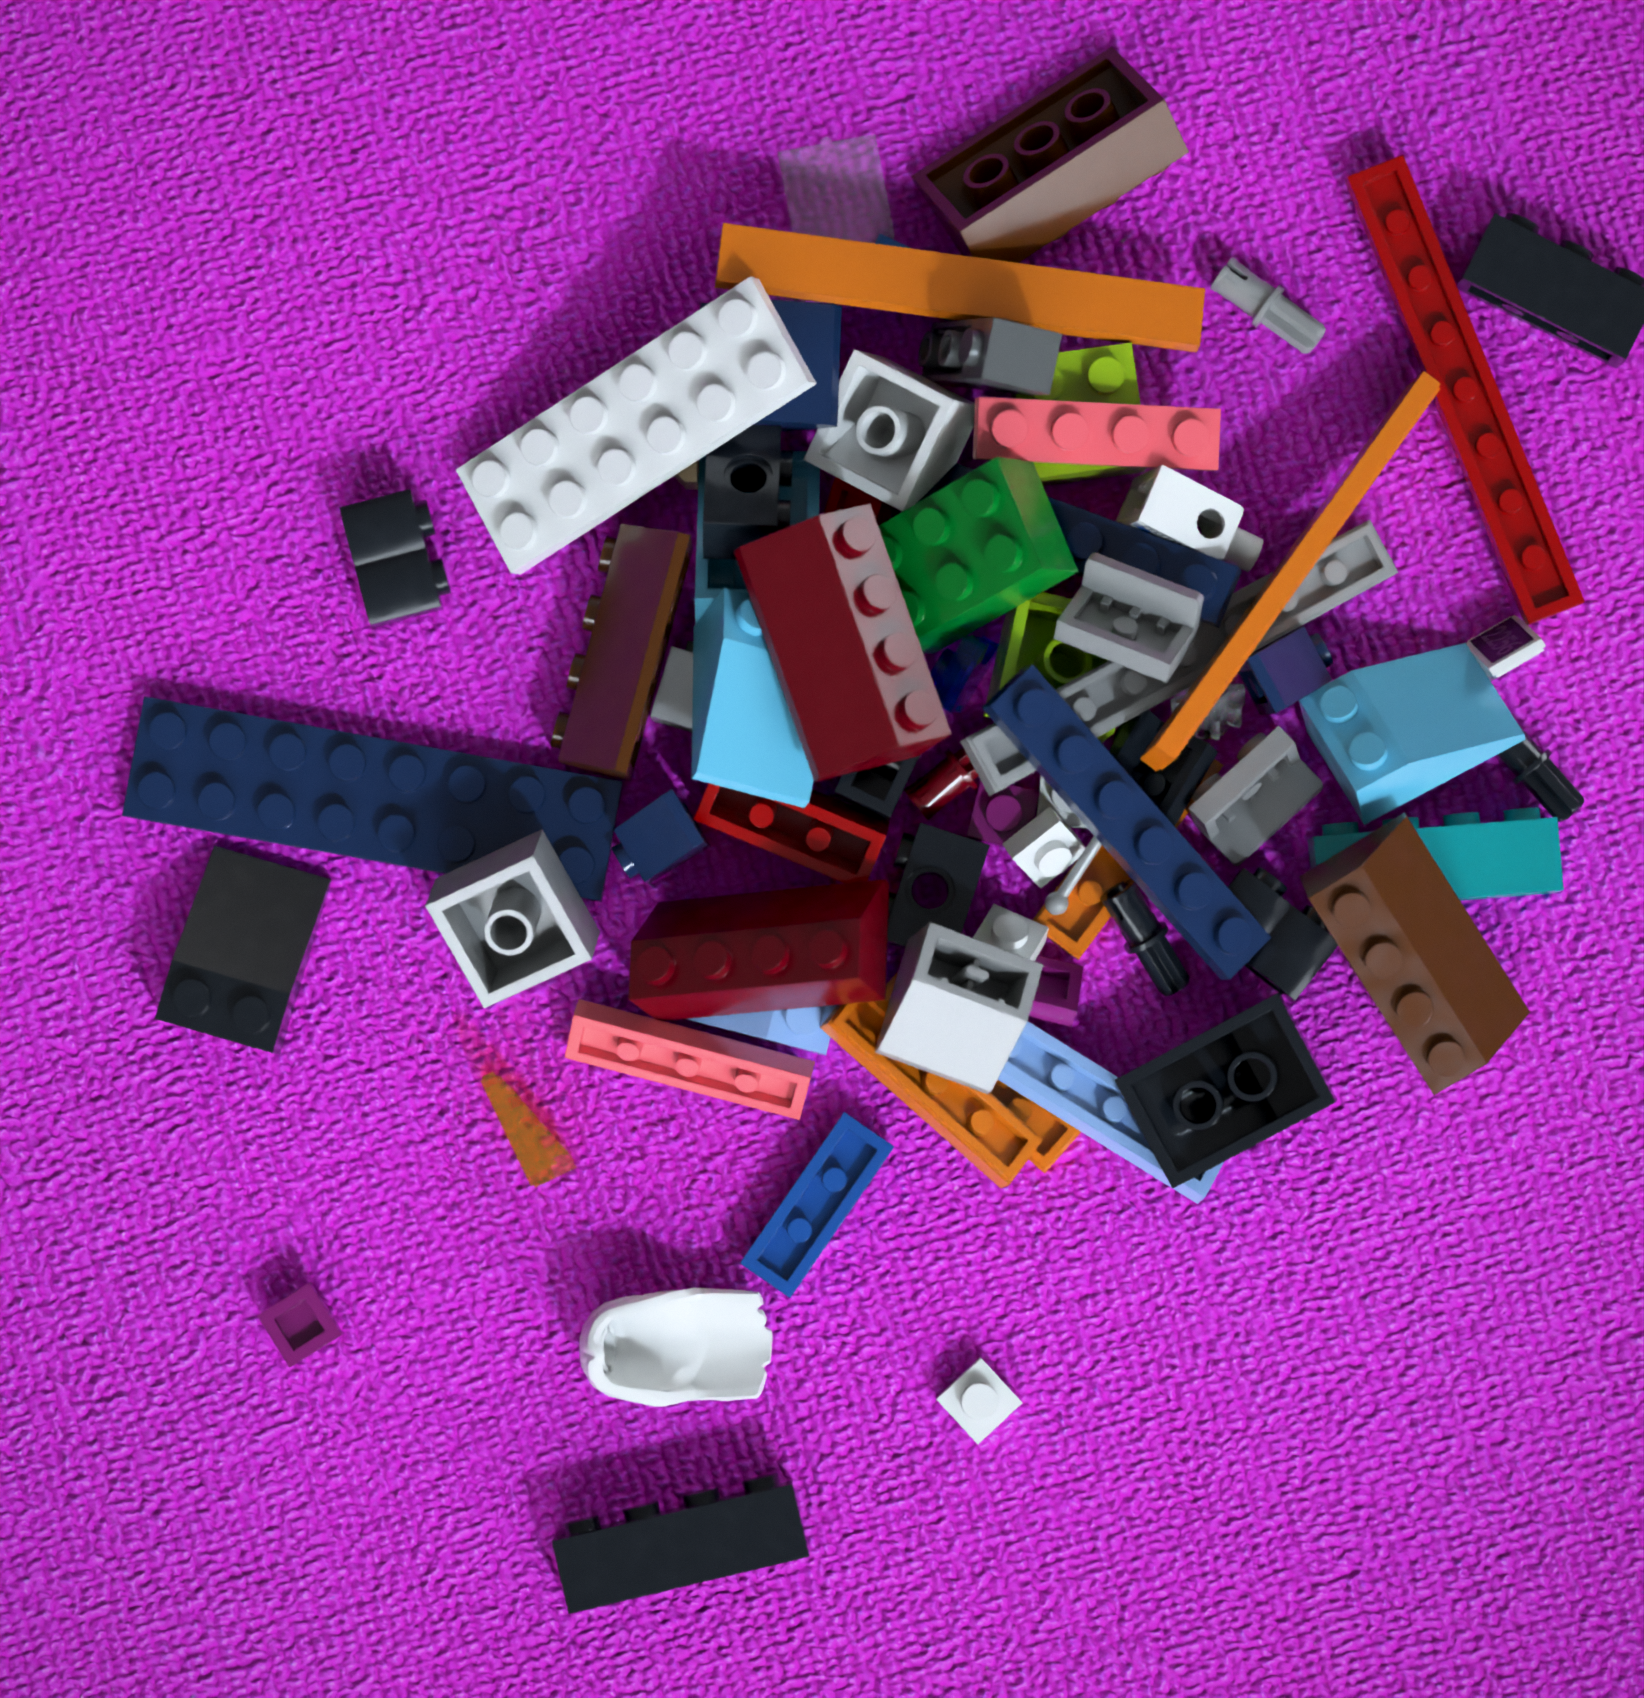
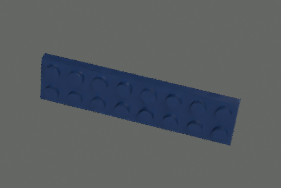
[122,696,623,902]

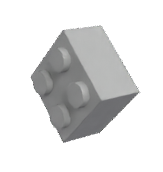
[425,829,600,1008]

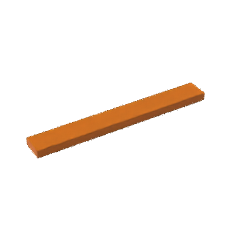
[714,223,1205,353]
[1139,371,1441,772]

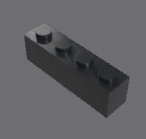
[552,1473,809,1614]

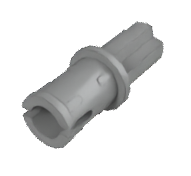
[1210,257,1326,354]

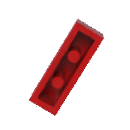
[693,783,890,883]

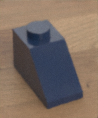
[1238,626,1334,715]
[611,789,711,884]

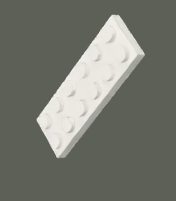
[456,276,817,575]

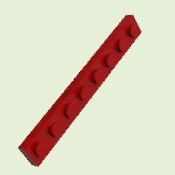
[1345,155,1585,626]

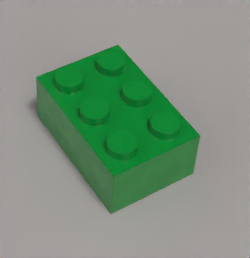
[878,457,1079,654]

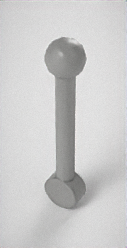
[1045,836,1102,915]

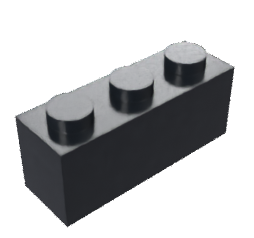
[1456,213,1644,369]

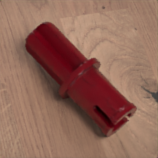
[904,722,995,820]

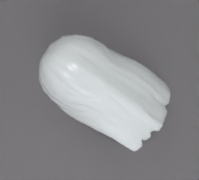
[579,1287,773,1407]

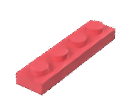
[973,397,1221,471]
[564,999,815,1120]

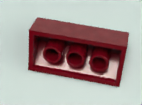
[734,504,952,782]
[628,879,889,1021]

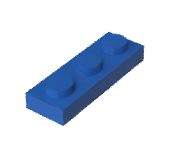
[740,1112,894,1298]

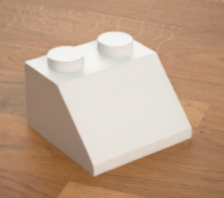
[803,349,975,512]

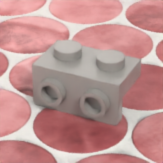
[1054,552,1204,683]
[1189,726,1323,866]

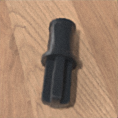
[1497,724,1584,823]
[1100,879,1190,996]

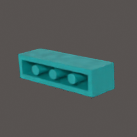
[1308,807,1564,908]

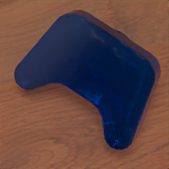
[930,634,999,714]

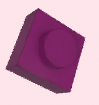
[966,780,1039,847]
[1029,956,1083,1027]
[257,1282,344,1368]

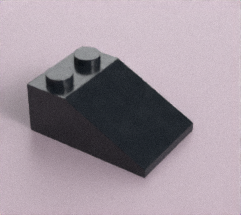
[155,845,332,1054]
[1115,992,1338,1189]

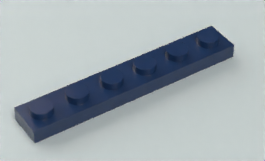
[916,463,1242,628]
[982,664,1272,980]

